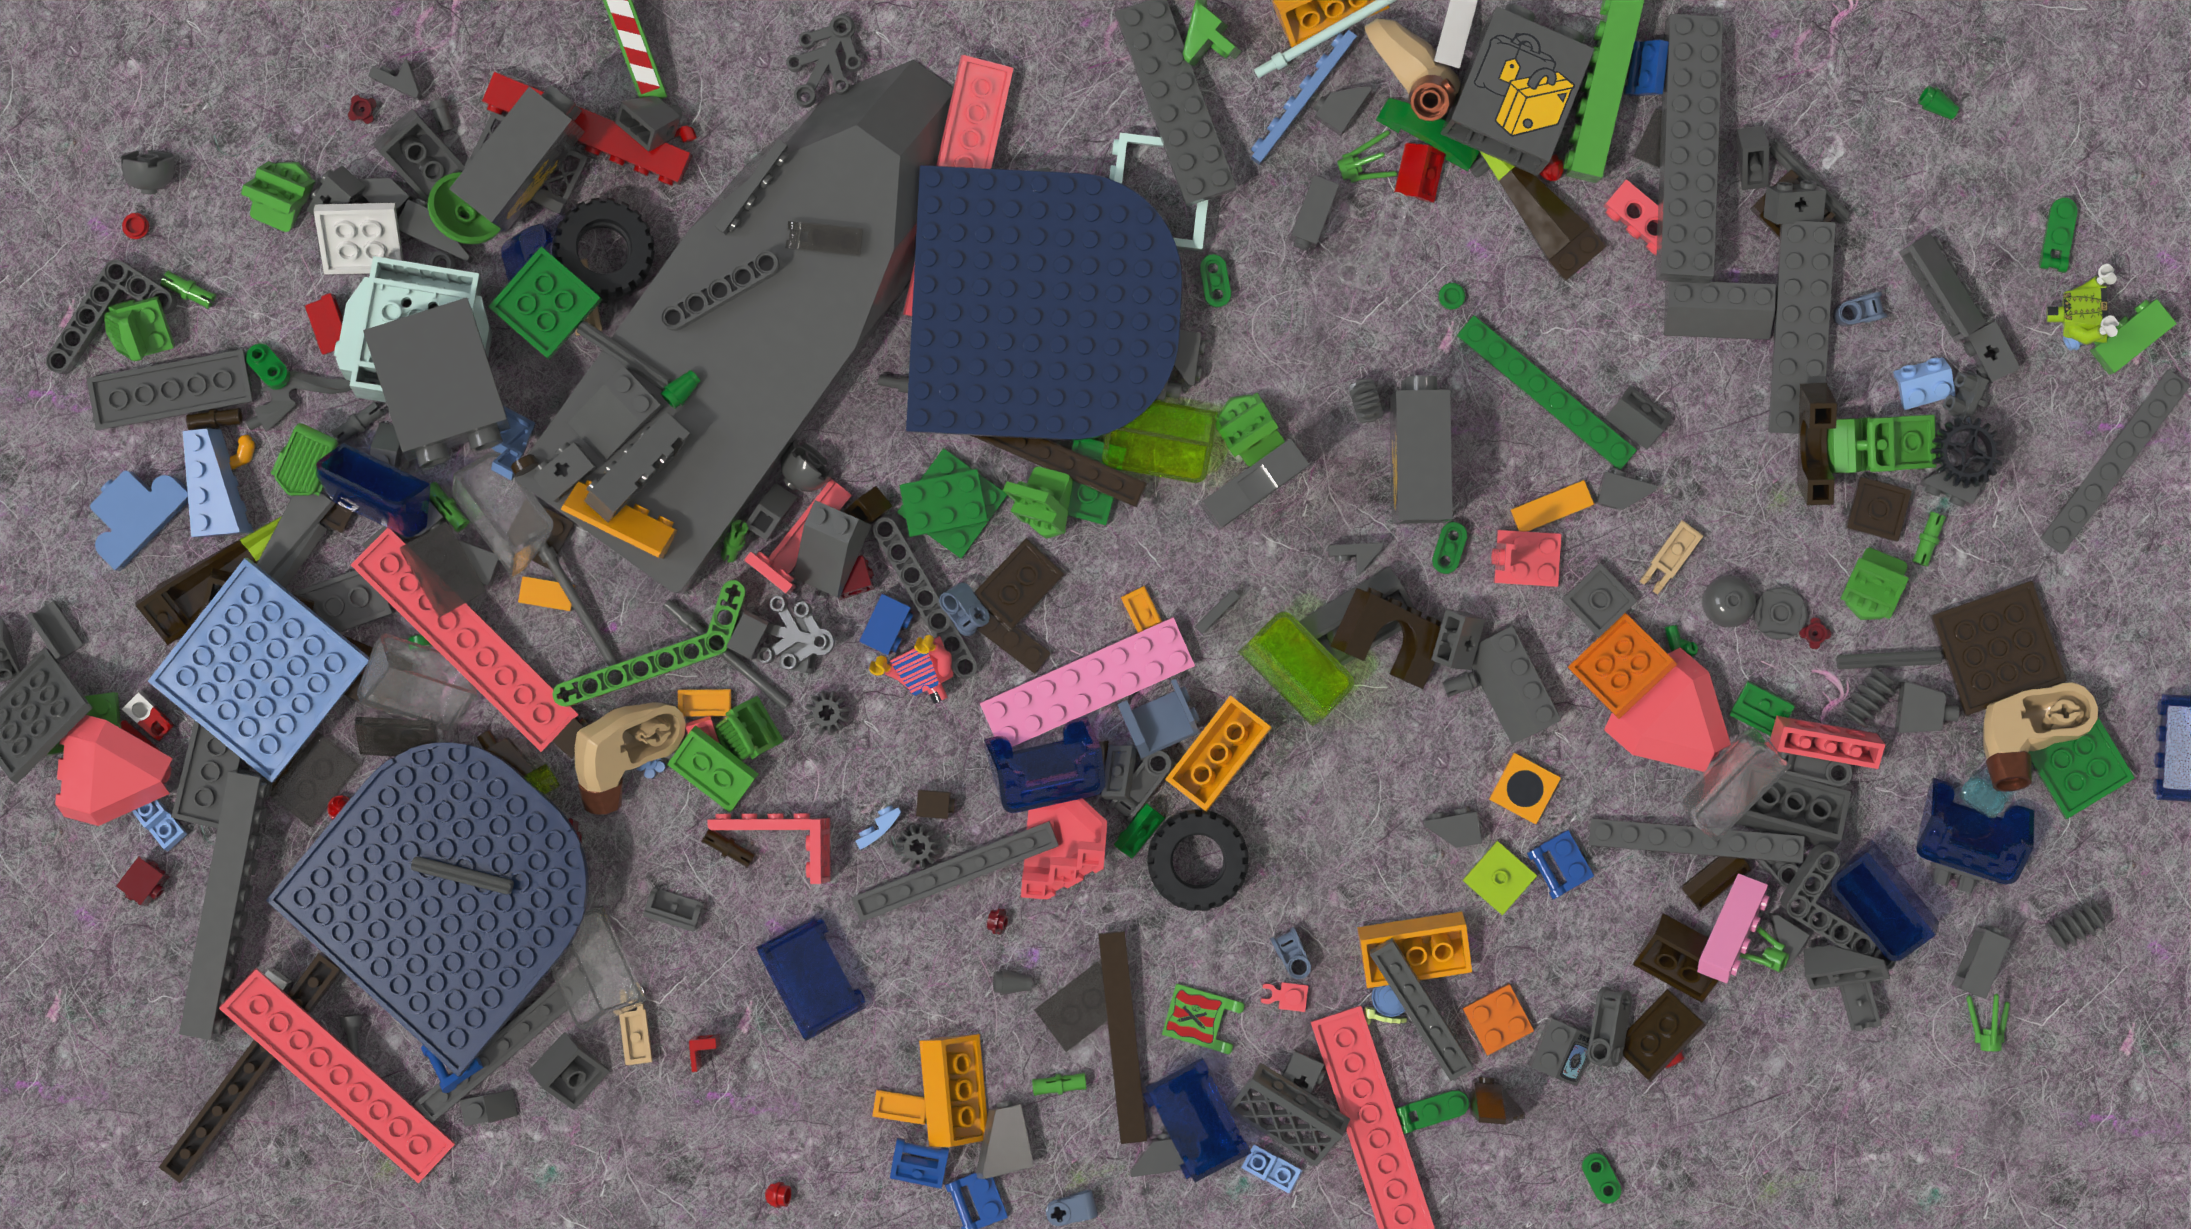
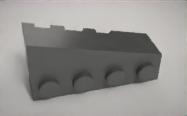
[584,412,690,523]

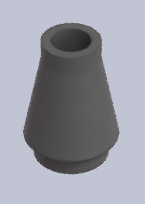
[993,969,1033,995]

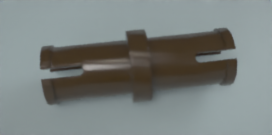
[186,408,243,430]
[701,829,756,868]

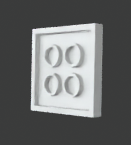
[314,203,404,274]

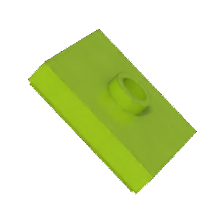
[1462,841,1537,916]

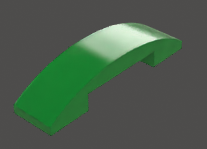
[1376,98,1480,172]

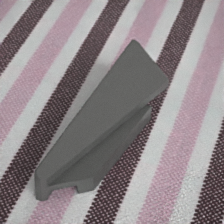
[257,492,335,589]

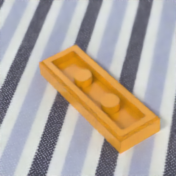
[1510,480,1594,532]
[1121,586,1162,632]

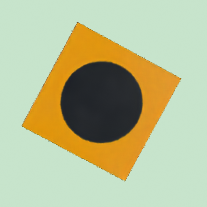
[1489,753,1561,824]

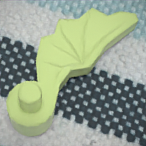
[1364,1007,1407,1025]

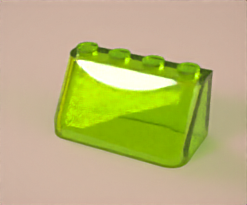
[1102,400,1218,483]
[1238,612,1354,727]

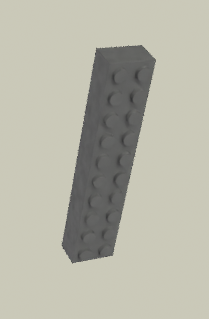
[1656,14,1723,284]
[179,769,272,1040]

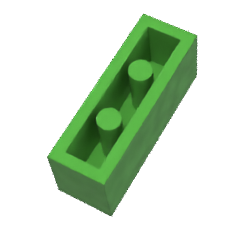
[2089,299,2177,375]

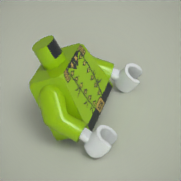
[2046,264,2119,345]

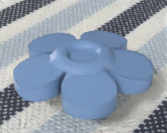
[637,758,666,778]

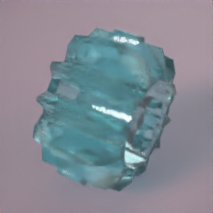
[1959,777,2007,818]

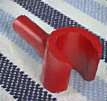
[674,126,697,143]

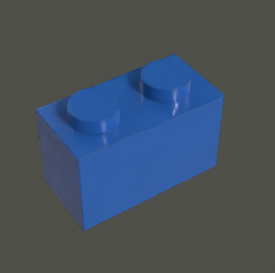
[859,594,914,655]

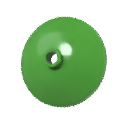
[428,172,501,244]

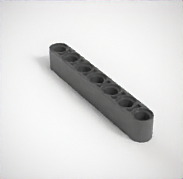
[873,517,978,679]

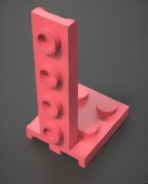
[744,479,853,595]
[1491,530,1561,587]
[707,813,831,884]

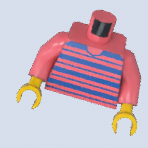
[869,635,953,704]

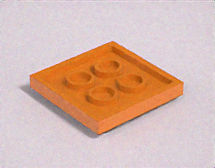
[1568,613,1677,719]

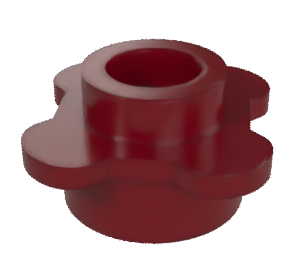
[348,95,377,124]
[1799,618,1831,649]
[987,908,1008,935]

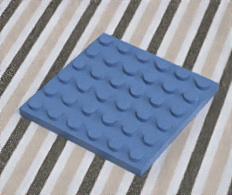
[148,557,372,783]

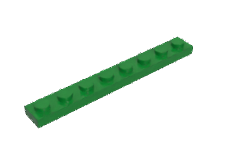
[1456,315,1637,470]

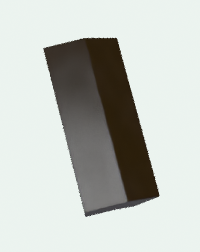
[1680,857,1751,911]

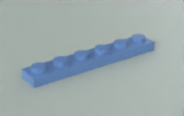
[1251,29,1357,165]

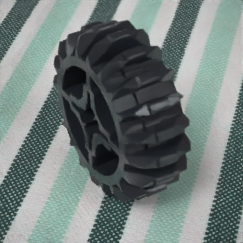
[1930,416,2004,488]

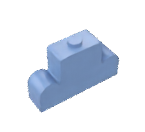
[90,470,188,571]

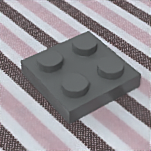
[1561,563,1637,638]

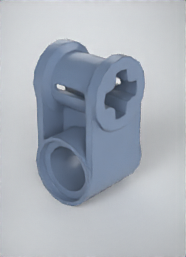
[1833,291,1888,327]
[939,582,990,636]
[1270,927,1311,979]
[1046,1190,1099,1226]

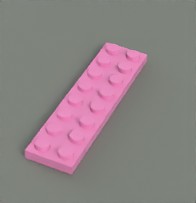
[980,617,1195,752]

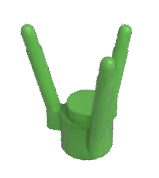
[1337,130,1397,183]
[1740,925,1789,973]
[1966,994,2010,1051]

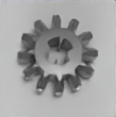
[1348,378,1383,423]
[805,691,850,735]
[896,824,940,869]

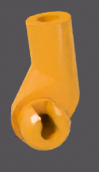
[230,435,255,470]

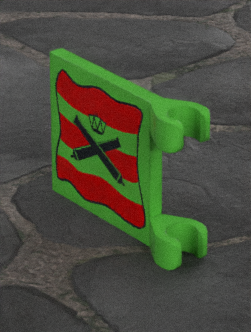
[1162,983,1245,1054]

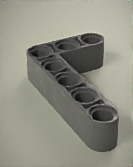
[46,260,177,374]
[1781,844,1897,970]

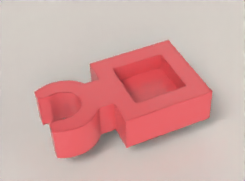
[1261,982,1308,1012]

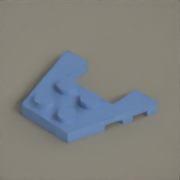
[491,406,535,480]

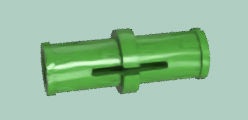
[160,270,216,309]
[423,482,470,532]
[1912,511,1946,567]
[721,520,748,563]
[1032,1073,1087,1096]

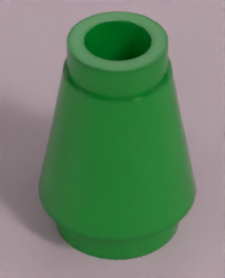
[1918,85,1959,120]
[660,370,701,409]

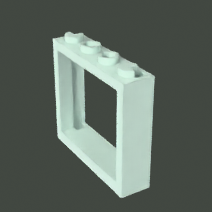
[1109,133,1208,252]

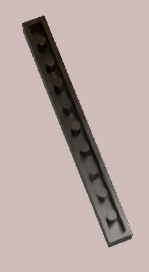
[158,952,342,1183]

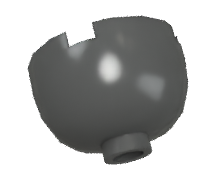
[121,150,175,194]
[781,439,834,492]
[1702,575,1756,627]

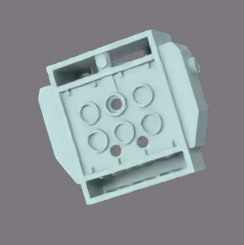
[334,256,492,402]

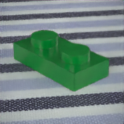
[1114,803,1165,859]

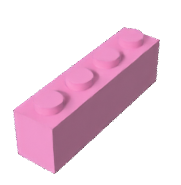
[1697,874,1770,983]

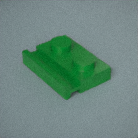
[1729,680,1795,736]

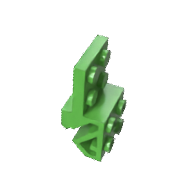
[1827,415,1936,473]

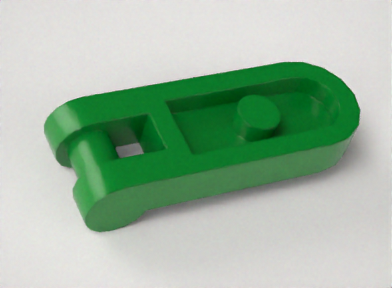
[2039,198,2077,273]
[1395,1090,1469,1134]

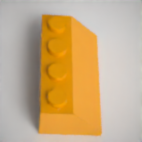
[1272,0,1389,48]
[561,480,677,559]
[1165,695,1272,812]
[1357,911,1472,988]
[919,1034,987,1147]

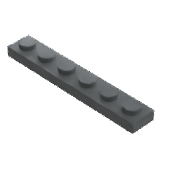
[1370,938,1474,1081]

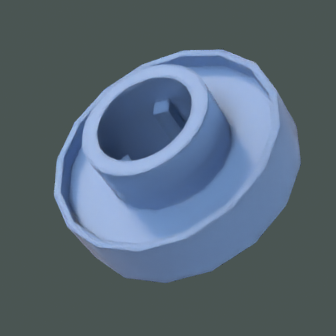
[1371,985,1405,1017]

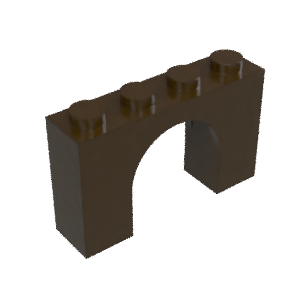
[1797,383,1837,505]
[1330,587,1442,689]

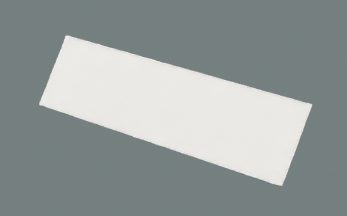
[1434,0,1478,68]

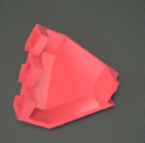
[1604,648,1731,772]
[55,715,173,826]
[1021,776,1107,900]

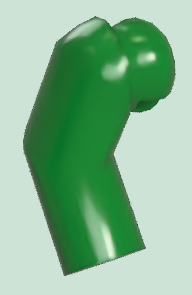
[1665,625,1698,657]

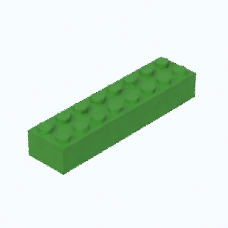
[1563,0,1644,183]

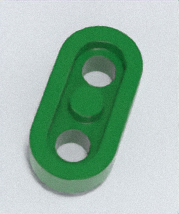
[1200,254,1231,308]
[246,344,290,390]
[1432,522,1467,574]
[1581,1152,1621,1204]

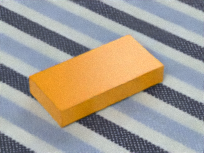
[518,576,576,611]
[678,689,732,716]
[872,1090,926,1125]

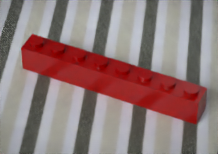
[482,72,692,186]

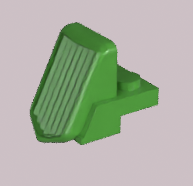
[1183,0,1242,66]
[241,161,316,232]
[104,296,175,362]
[1213,392,1285,467]
[271,423,344,496]
[1003,466,1073,539]
[1840,548,1909,620]
[715,696,784,761]

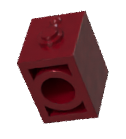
[837,555,875,600]
[116,856,170,906]

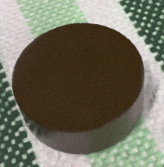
[510,454,539,477]

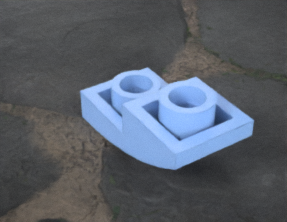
[132,799,188,851]
[856,805,902,850]
[1241,1144,1303,1194]

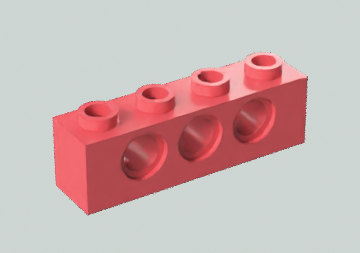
[1603,179,1658,256]
[1770,716,1885,769]

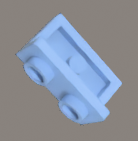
[1893,358,1956,410]

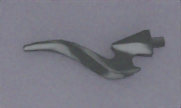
[246,371,352,432]

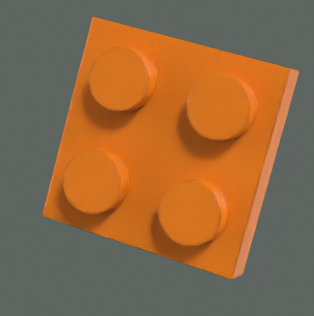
[1462,983,1534,1056]

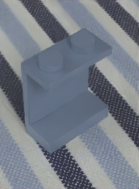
[1117,679,1200,759]

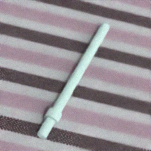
[1254,0,1397,79]

